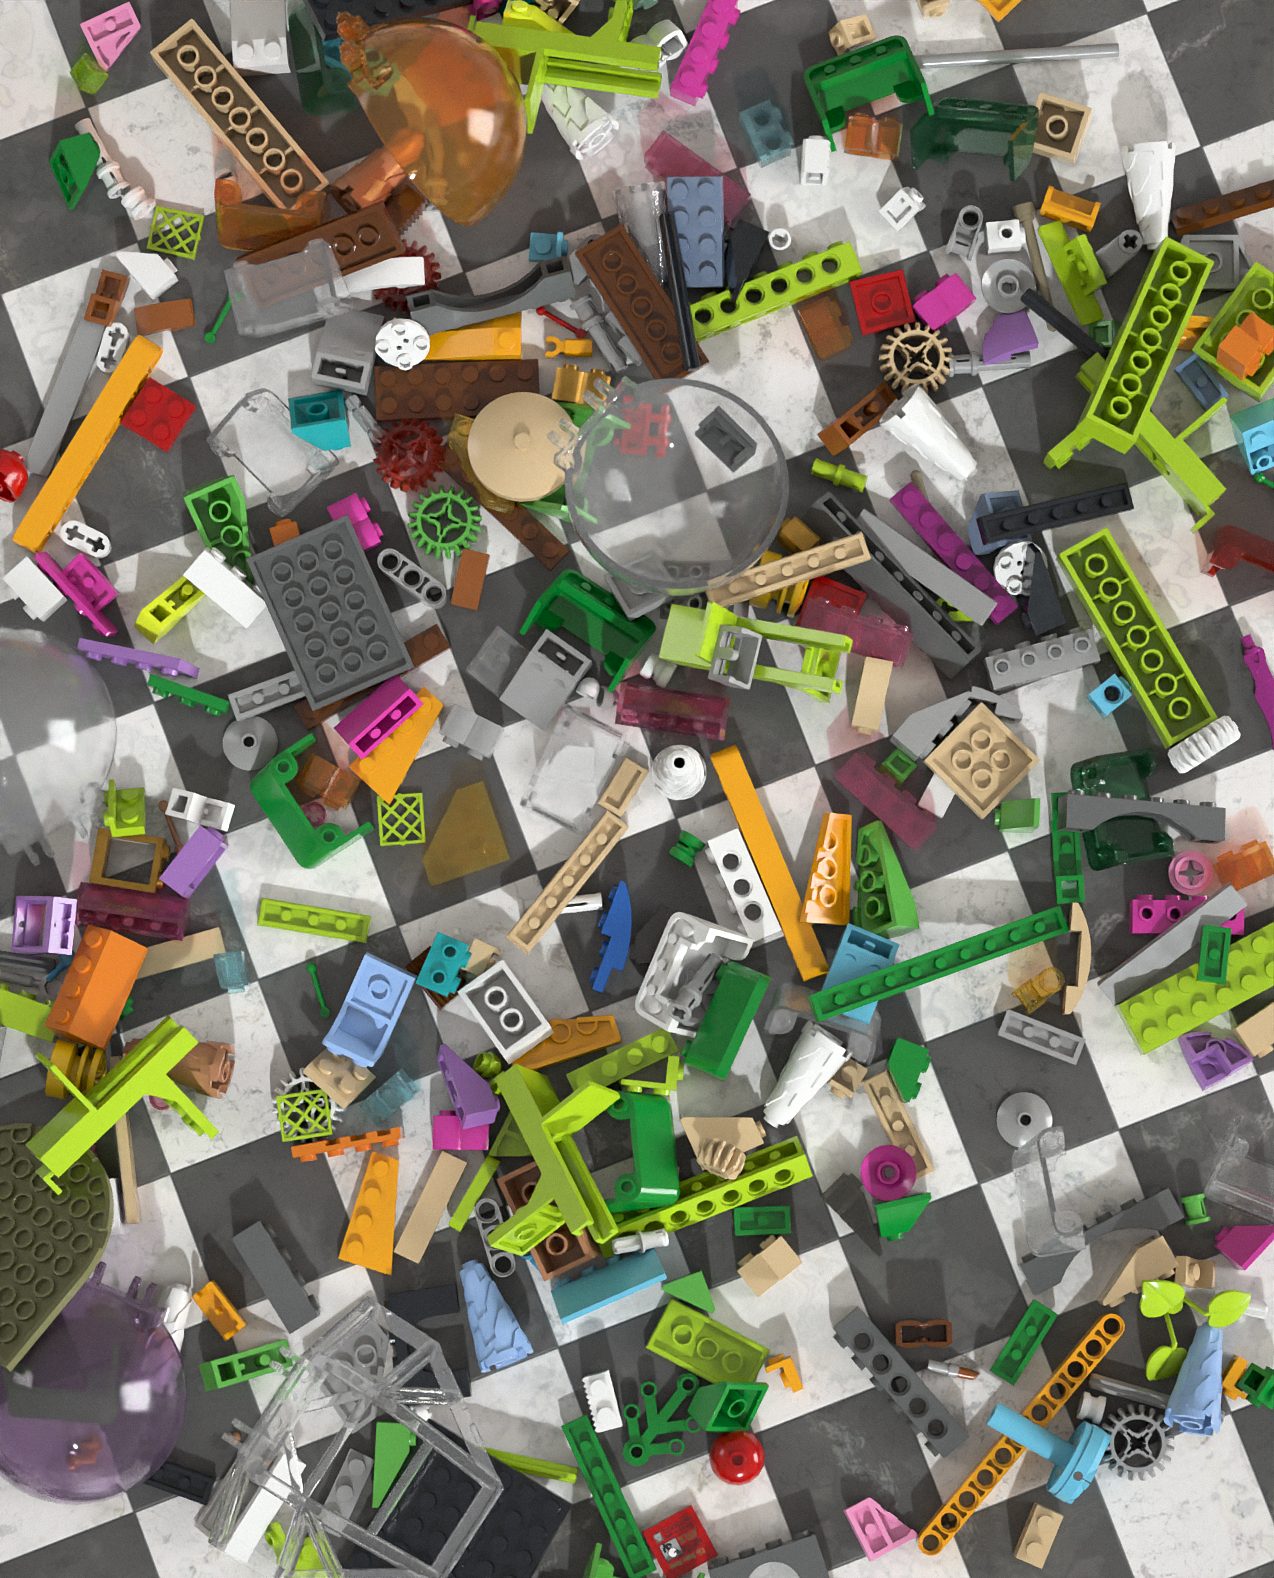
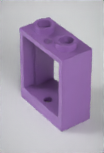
[159,825,228,899]
[11,896,77,955]

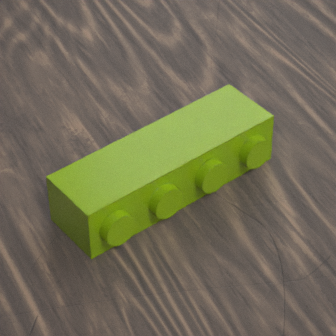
[0,982,58,1044]
[566,1028,679,1091]

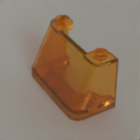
[214,178,331,252]

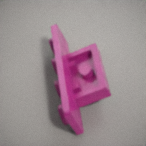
[34,551,120,637]

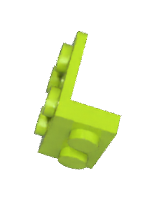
[620,1056,685,1096]

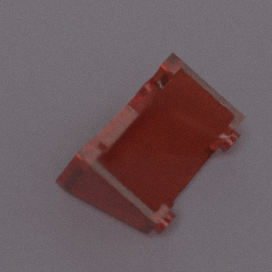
[1200,525,1274,578]

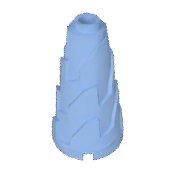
[459,1259,534,1373]
[1163,1322,1223,1436]

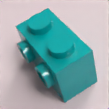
[416,932,472,998]

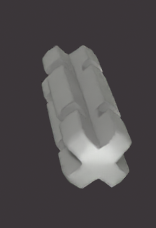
[344,394,385,443]

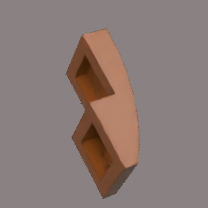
[84,269,131,327]
[134,299,196,336]
[451,548,490,611]

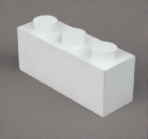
[183,546,266,628]

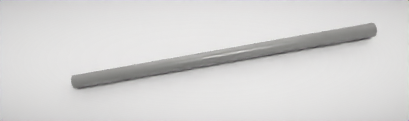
[820,43,1119,69]

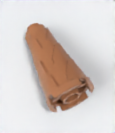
[329,128,425,213]
[123,1038,235,1099]

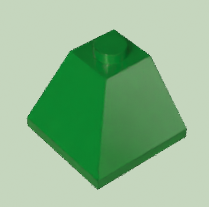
[48,132,100,210]
[872,1192,932,1242]
[687,1381,769,1432]

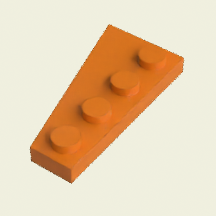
[291,1127,405,1162]

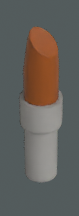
[926,1359,980,1380]

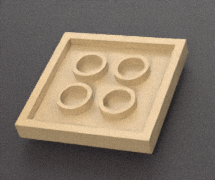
[923,702,1040,820]

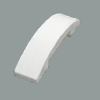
[322,257,425,299]

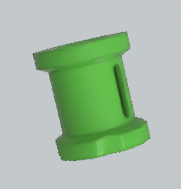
[1180,1193,1211,1226]

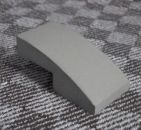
[605,311,641,367]
[968,686,1023,723]

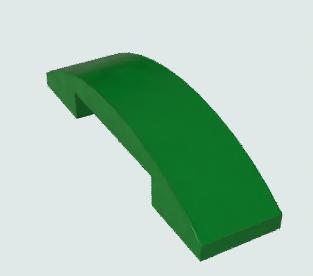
[1050,792,1085,904]

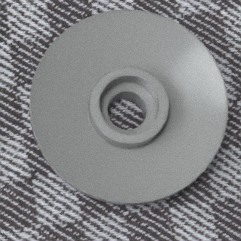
[981,259,1036,314]
[223,716,278,771]
[996,1092,1052,1148]

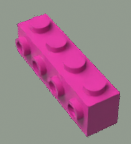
[670,0,741,106]
[1129,895,1244,936]

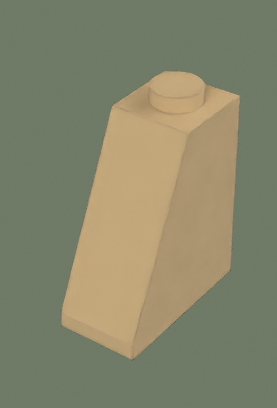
[850,656,893,736]
[680,1117,766,1171]

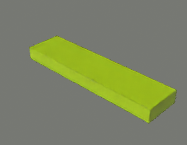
[257,898,371,944]

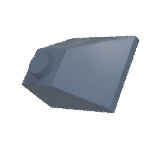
[967,490,1033,555]

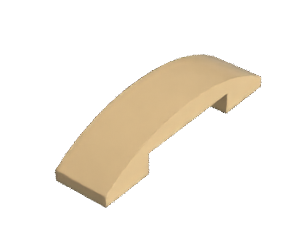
[1062,903,1091,1015]

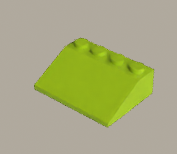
[1192,262,1274,403]

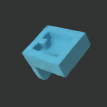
[529,232,568,262]

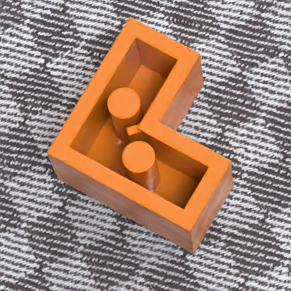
[1216,312,1274,381]

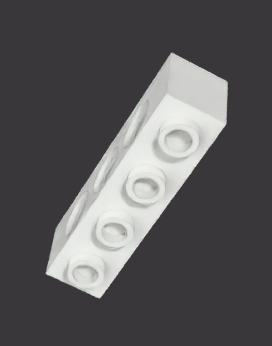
[704,828,781,943]

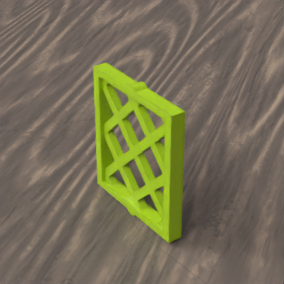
[146,206,205,260]
[377,793,426,846]
[276,1089,333,1142]

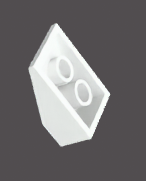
[231,0,291,77]

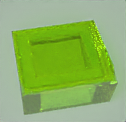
[70,53,109,95]

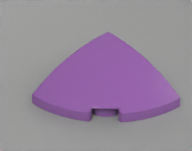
[982,309,1039,366]
[1177,1031,1254,1091]

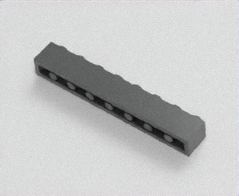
[800,492,982,680]

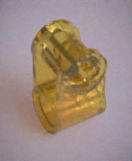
[1011,967,1064,1015]

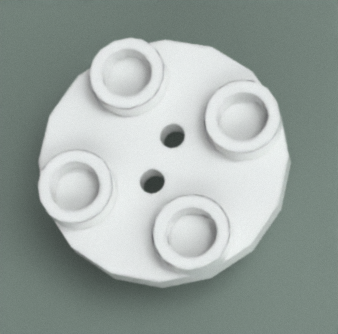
[375,318,430,370]
[993,540,1048,595]

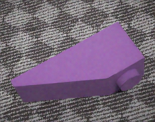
[437,1044,500,1129]

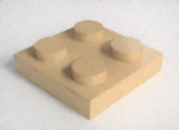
[303,1048,376,1109]

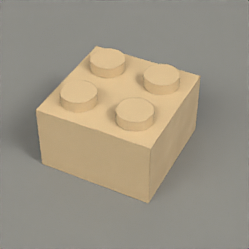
[1022,92,1093,166]

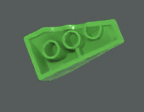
[182,475,254,585]
[853,820,920,939]

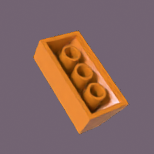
[45,924,148,1050]

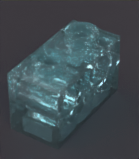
[739,100,794,168]
[359,1068,421,1127]

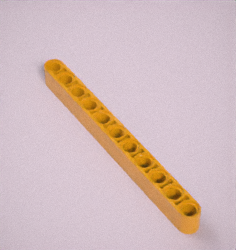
[917,1313,1125,1556]

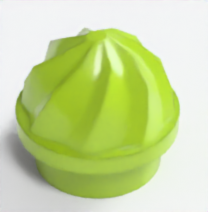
[473,1051,502,1079]

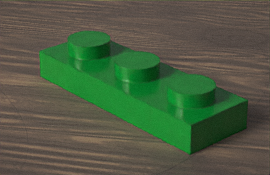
[147,674,231,717]
[989,1299,1058,1386]

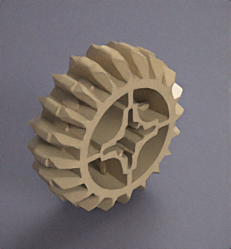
[879,322,952,394]

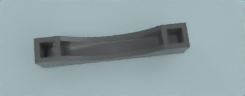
[406,255,576,336]
[1057,790,1226,844]
[1018,1185,1184,1296]

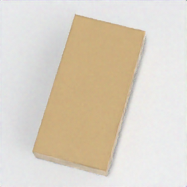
[597,756,649,818]

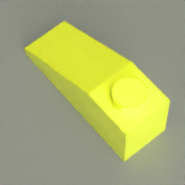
[502,0,576,35]
[134,575,206,645]

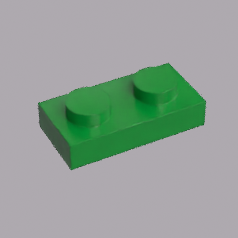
[1196,925,1232,984]
[734,1205,791,1236]

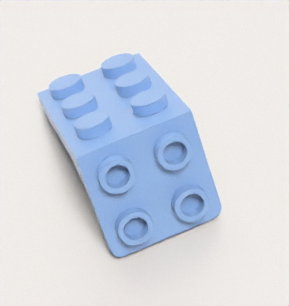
[322,952,417,1067]

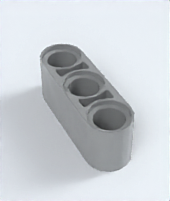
[377,549,448,609]
[474,1198,516,1277]

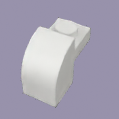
[165,788,235,832]

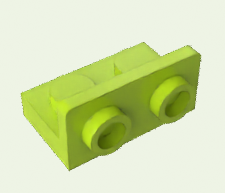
[103,779,146,837]

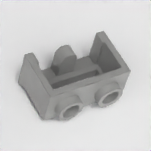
[708,624,763,690]

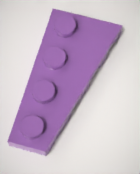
[77,638,200,679]

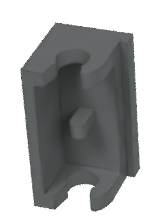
[695,405,758,473]

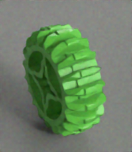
[408,485,482,559]

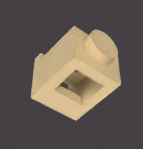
[461,938,501,980]

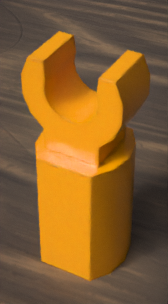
[545,336,592,359]

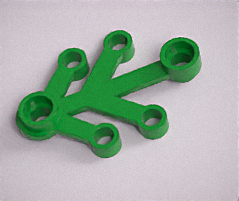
[623,1373,701,1466]

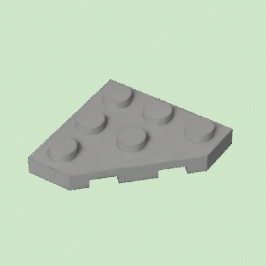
[304,1316,389,1434]

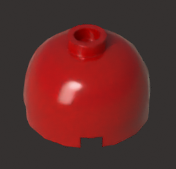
[0,449,28,503]
[709,1430,765,1486]

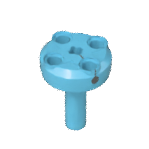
[986,1402,1111,1504]

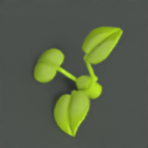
[1140,1280,1251,1381]

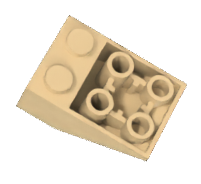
[1097,1235,1179,1308]

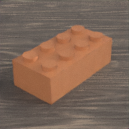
[497,1161,602,1281]

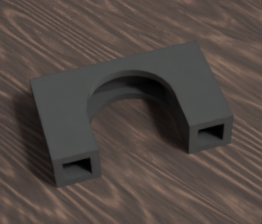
[708,1529,829,1578]

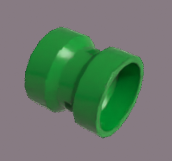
[668,830,706,868]

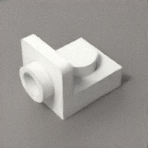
[879,187,926,231]

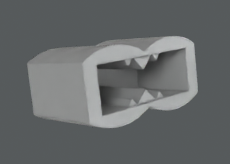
[439,703,505,761]

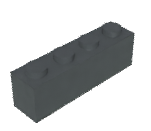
[231,1220,321,1334]

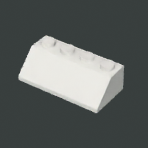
[194,1430,306,1561]

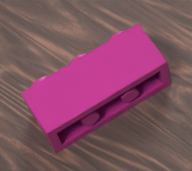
[334,675,423,759]

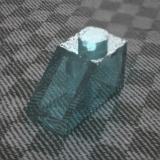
[213,951,251,994]

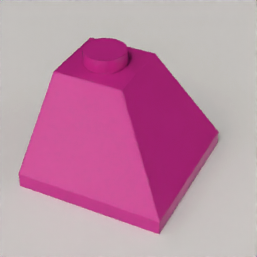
[1213,1225,1274,1270]

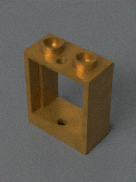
[89,828,171,895]

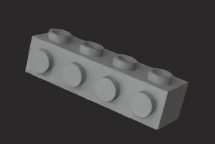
[983,626,1100,693]

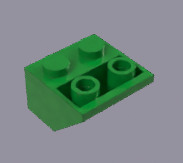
[885,1037,932,1103]

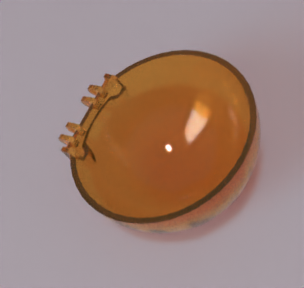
[336,11,528,227]

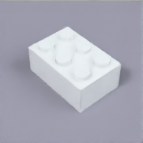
[457,959,554,1064]

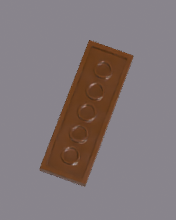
[235,201,406,309]
[575,224,709,392]
[374,359,540,422]

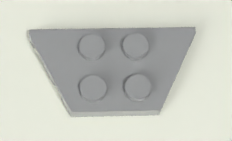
[1180,235,1254,291]

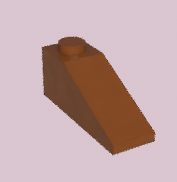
[817,381,899,456]

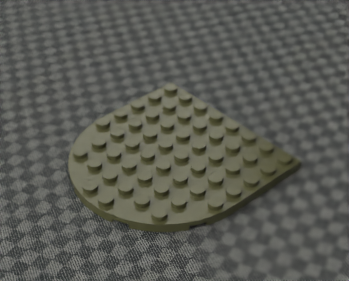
[0,1123,114,1372]

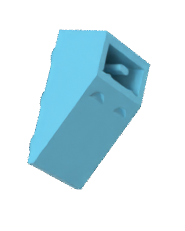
[821,923,900,1025]

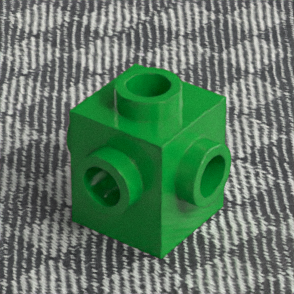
[1236,1363,1274,1410]

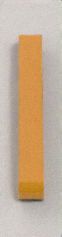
[12,335,163,555]
[710,744,829,982]

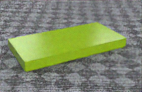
[645,1297,770,1384]

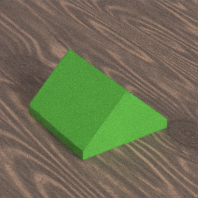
[662,1269,715,1314]

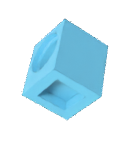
[1086,674,1132,719]

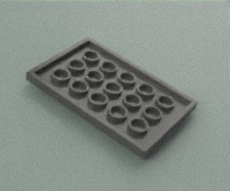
[246,515,414,711]

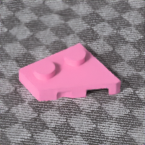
[80,2,141,73]
[843,1497,918,1561]

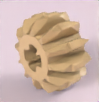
[696,1138,746,1180]

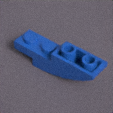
[589,881,632,994]

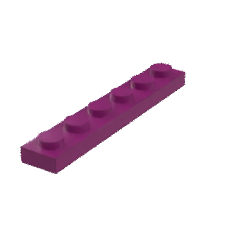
[889,482,1019,626]

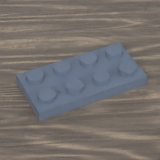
[667,176,725,287]

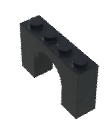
[384,1284,472,1407]

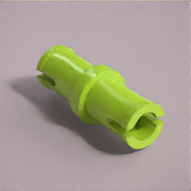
[811,458,868,492]

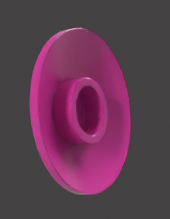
[861,1145,917,1201]

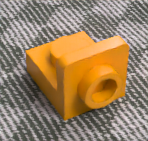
[765,1353,804,1393]
[1222,1355,1248,1401]

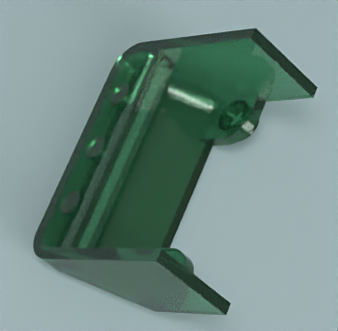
[910,97,1039,181]

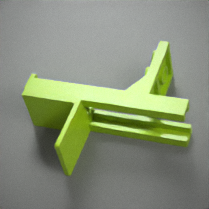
[466,0,662,134]
[1042,352,1228,534]
[659,601,853,704]
[25,1015,219,1195]
[486,1064,620,1256]

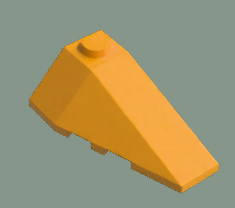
[421,311,522,362]

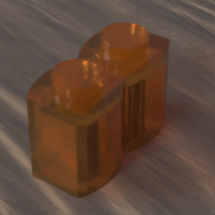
[843,113,903,161]
[797,296,853,362]
[296,753,362,811]
[1213,839,1274,891]

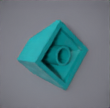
[288,390,351,451]

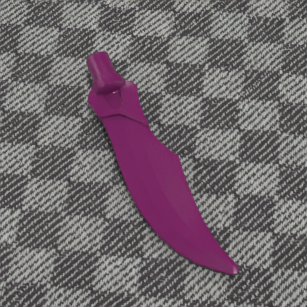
[1240,634,1274,750]

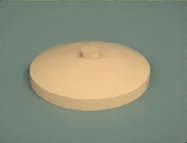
[468,392,578,502]

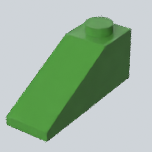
[994,798,1040,833]
[199,1339,294,1392]
[372,1421,417,1508]

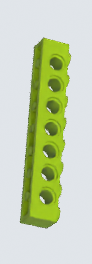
[689,241,862,343]
[598,1136,813,1259]

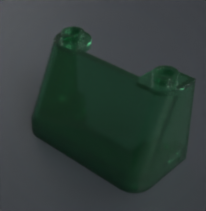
[288,2,358,116]
[1070,747,1175,871]

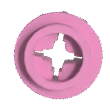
[1168,851,1213,895]

